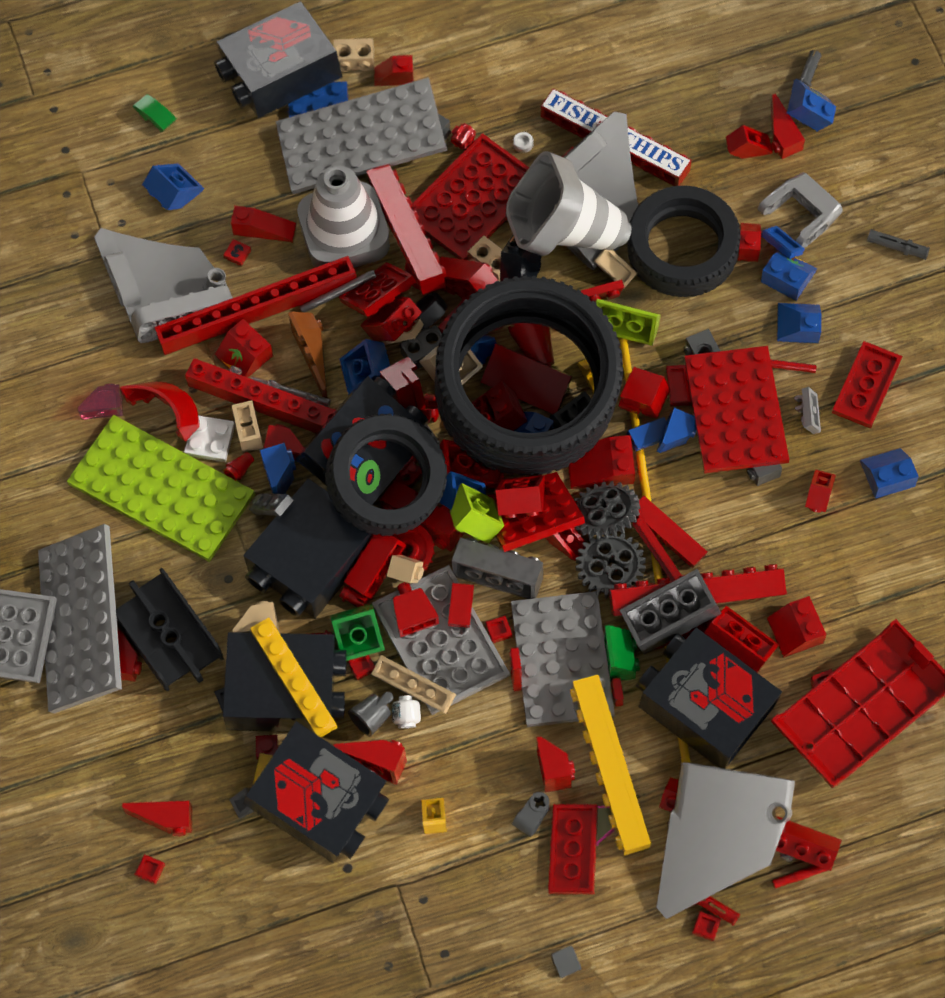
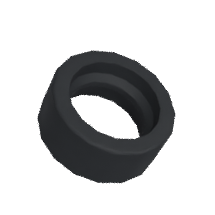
[415,292,448,330]

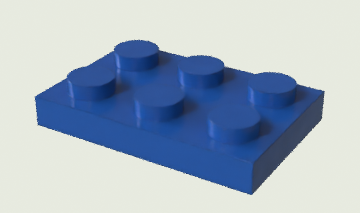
[288,81,348,117]

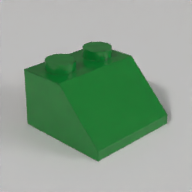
[330,603,385,661]
[604,625,640,682]

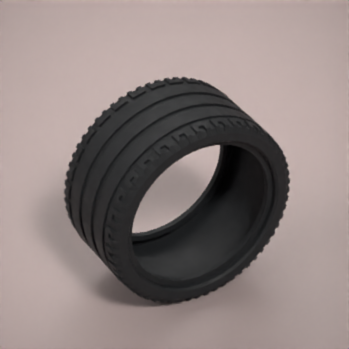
[435,276,623,476]

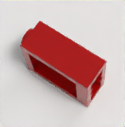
[360,297,422,341]

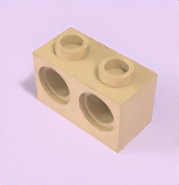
[334,38,374,71]
[468,236,502,282]
[232,400,263,453]

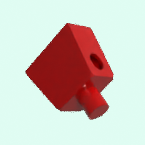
[393,582,439,638]

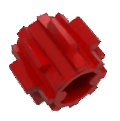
[450,123,476,150]

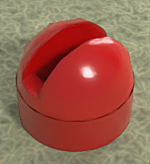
[422,408,439,423]

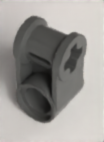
[512,792,549,837]

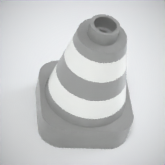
[506,151,631,256]
[297,166,390,268]

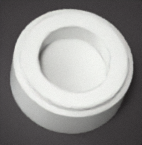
[513,132,533,153]

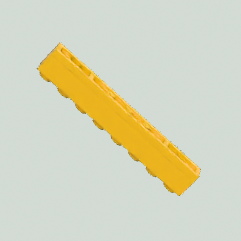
[570,674,651,855]

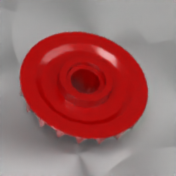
[393,525,435,570]

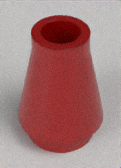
[223,452,254,481]

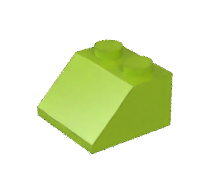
[451,483,504,544]

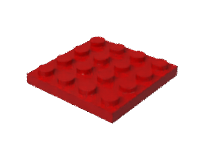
[487,472,585,552]

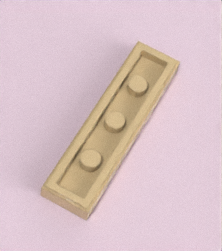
[371,655,456,714]

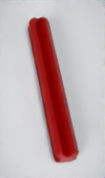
[632,517,682,581]

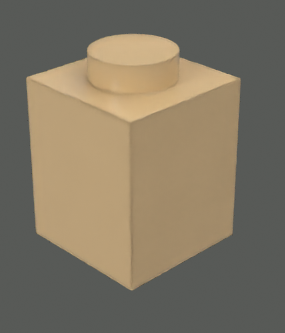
[387,555,424,583]

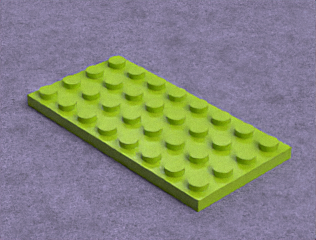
[67,415,255,562]

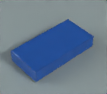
[761,226,804,259]
[626,417,667,451]

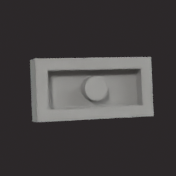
[794,387,821,434]

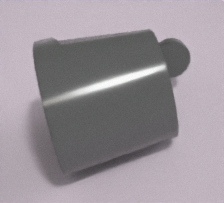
[348,692,393,737]

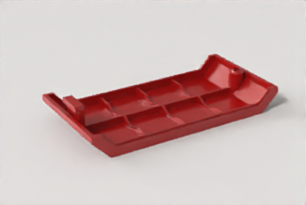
[771,619,945,788]

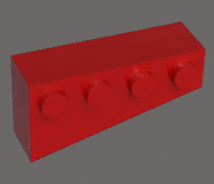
[439,257,498,300]
[380,480,465,552]

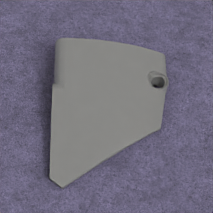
[564,112,638,270]
[94,228,233,343]
[657,763,795,919]

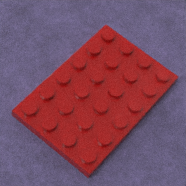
[411,133,529,260]
[684,346,790,473]

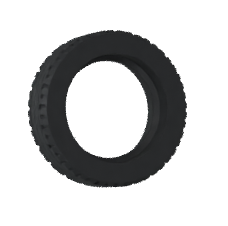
[627,185,741,297]
[325,414,447,536]

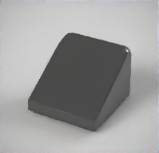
[230,788,255,819]
[551,945,582,978]

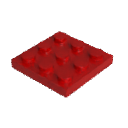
[338,262,417,317]

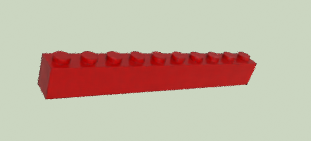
[154,256,356,355]

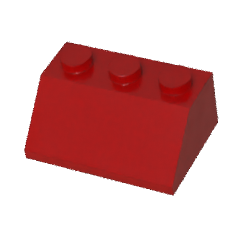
[704,606,779,673]

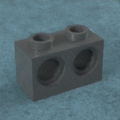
[400,325,442,372]

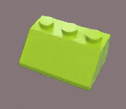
[596,299,661,346]

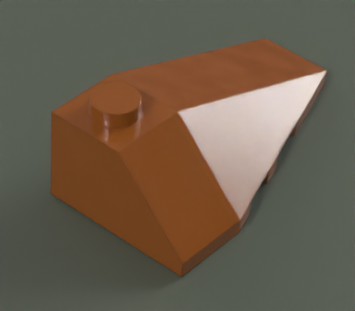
[288,311,328,398]

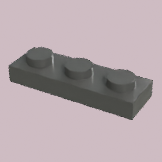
[249,493,294,516]

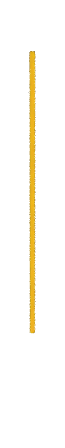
[619,339,691,763]

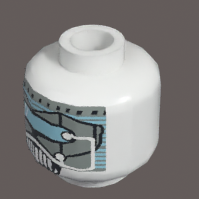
[392,696,421,729]

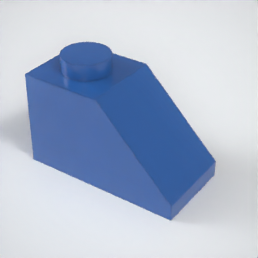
[656,408,697,453]

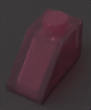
[78,383,123,420]

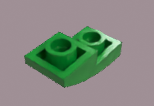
[132,94,177,133]

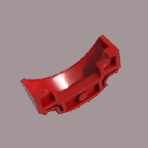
[120,382,200,442]

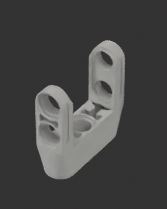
[758,172,843,248]

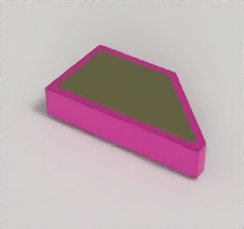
[596,806,615,847]

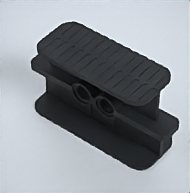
[116,568,224,691]

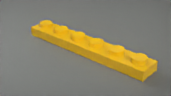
[250,617,337,737]

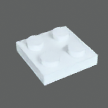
[184,416,235,462]

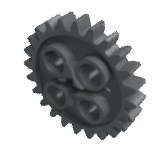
[574,481,641,540]
[576,533,646,599]

